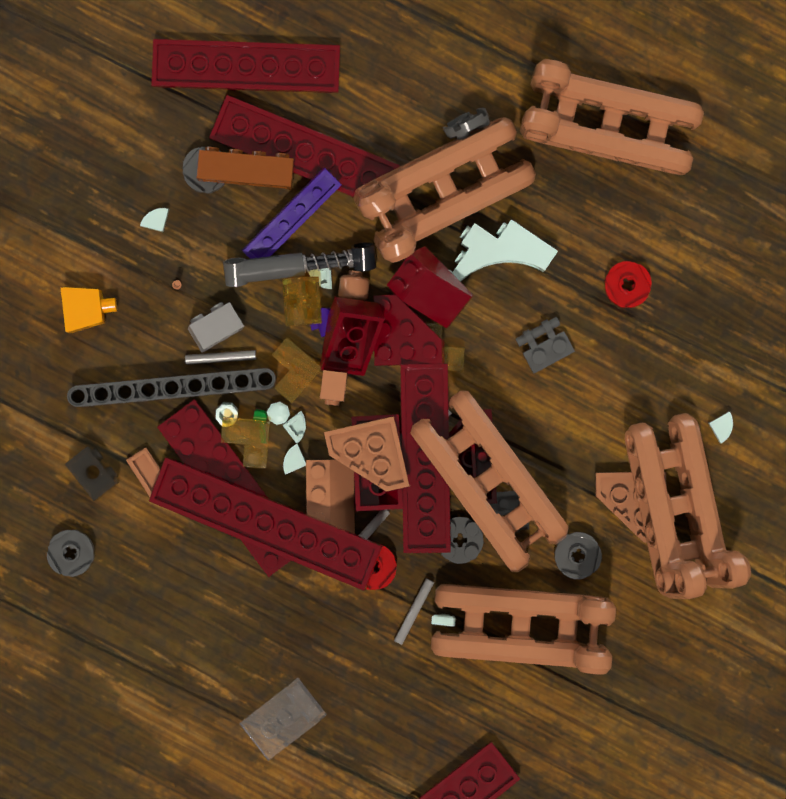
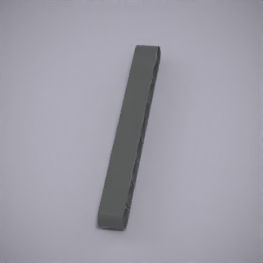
[67,368,277,407]

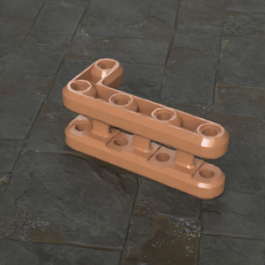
[520,59,704,175]
[353,117,536,263]
[410,391,569,572]
[625,413,751,599]
[431,584,616,674]

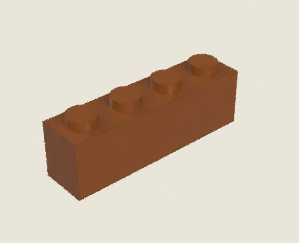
[197,147,294,189]

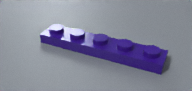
[242,167,342,259]

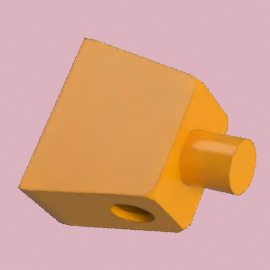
[61,287,117,333]

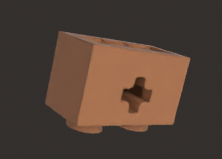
[320,370,348,406]

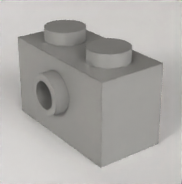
[188,302,244,353]

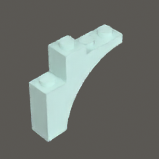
[449,220,558,282]

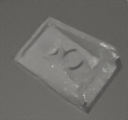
[239,678,327,760]

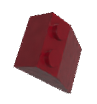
[387,246,474,328]
[320,297,385,376]

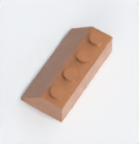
[306,460,355,534]

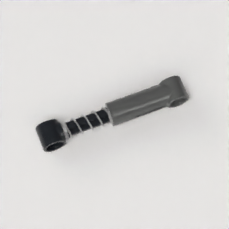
[223,242,377,287]

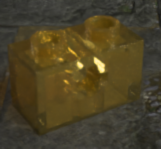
[282,276,322,326]

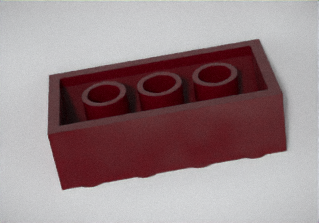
[351,414,403,511]

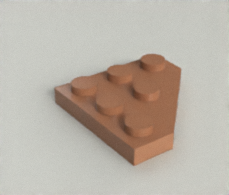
[324,416,409,491]
[595,472,667,543]

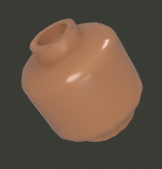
[338,270,370,301]

